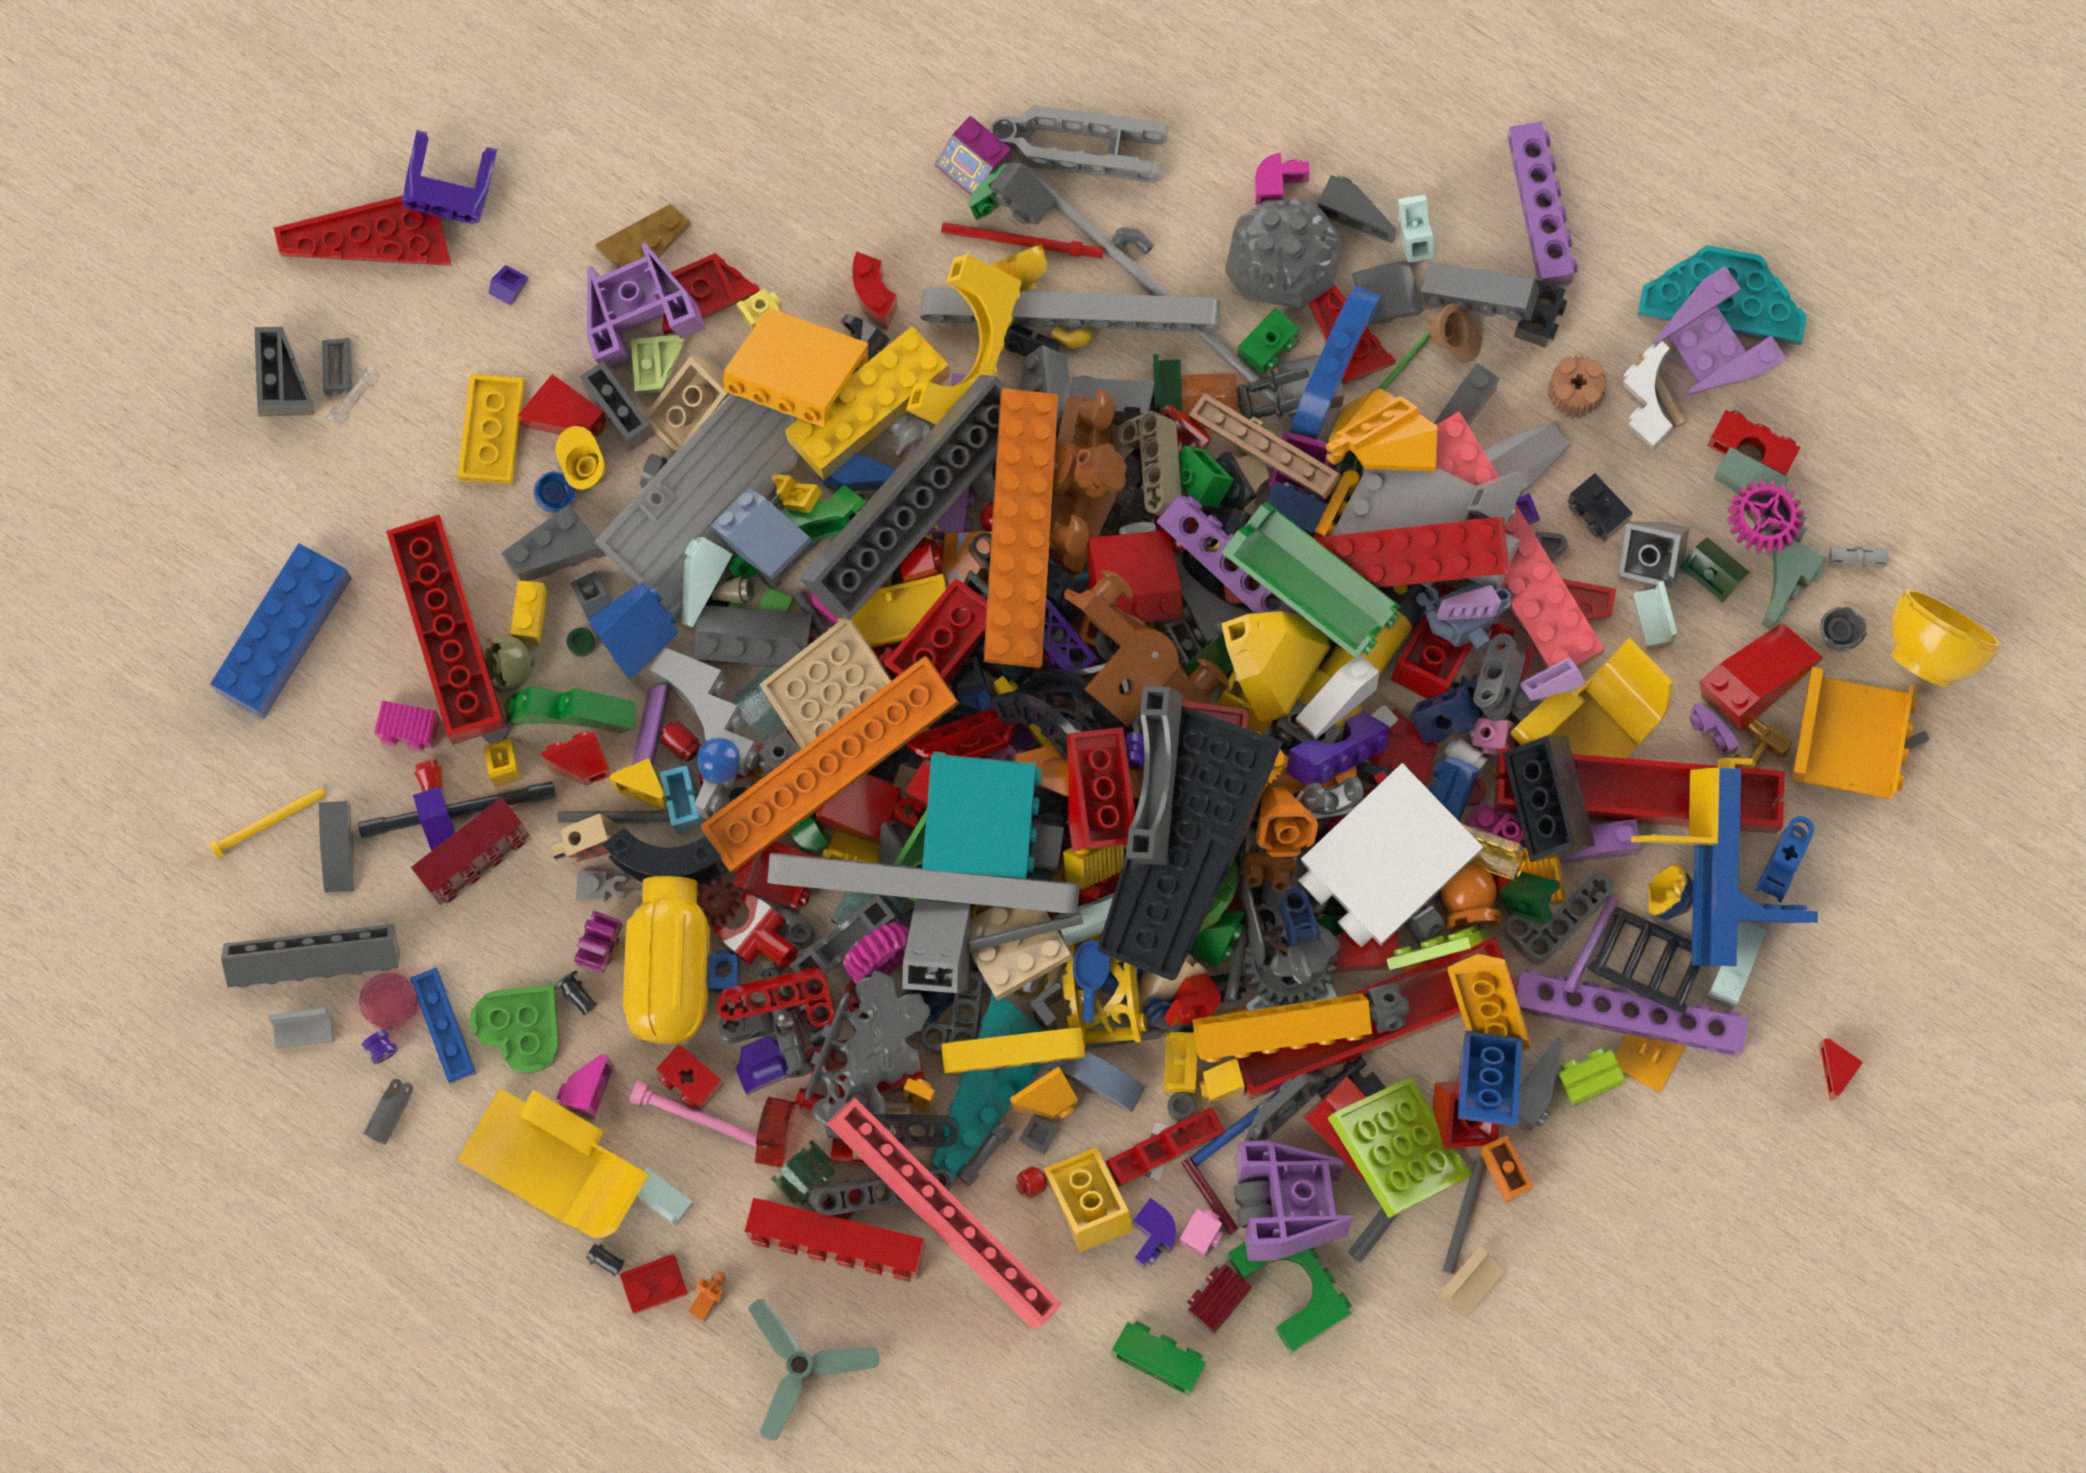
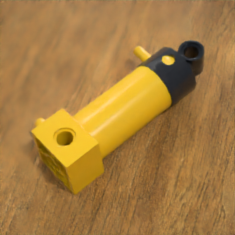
[1298,584,1428,743]

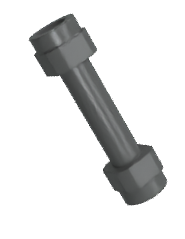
[957,1121,1013,1186]

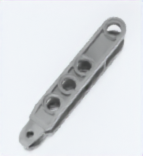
[990,106,1169,182]

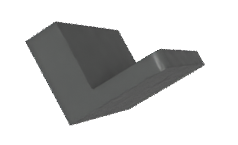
[1030,983,1062,1031]

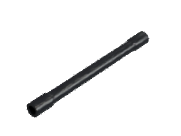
[358,781,556,838]

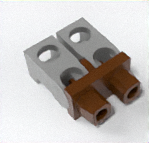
[1239,814,1297,892]

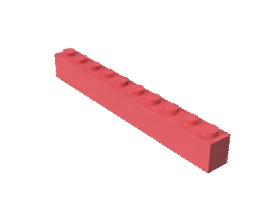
[826,1098,1061,1329]

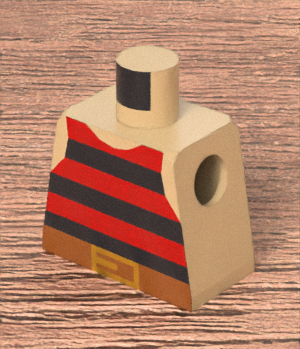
[550,814,618,862]

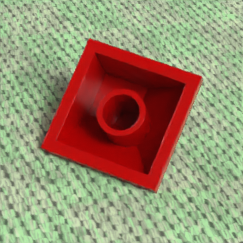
[1433,1081,1499,1149]

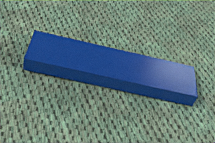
[410,967,476,1084]

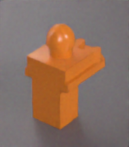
[688,1272,726,1322]

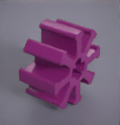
[574,910,623,974]

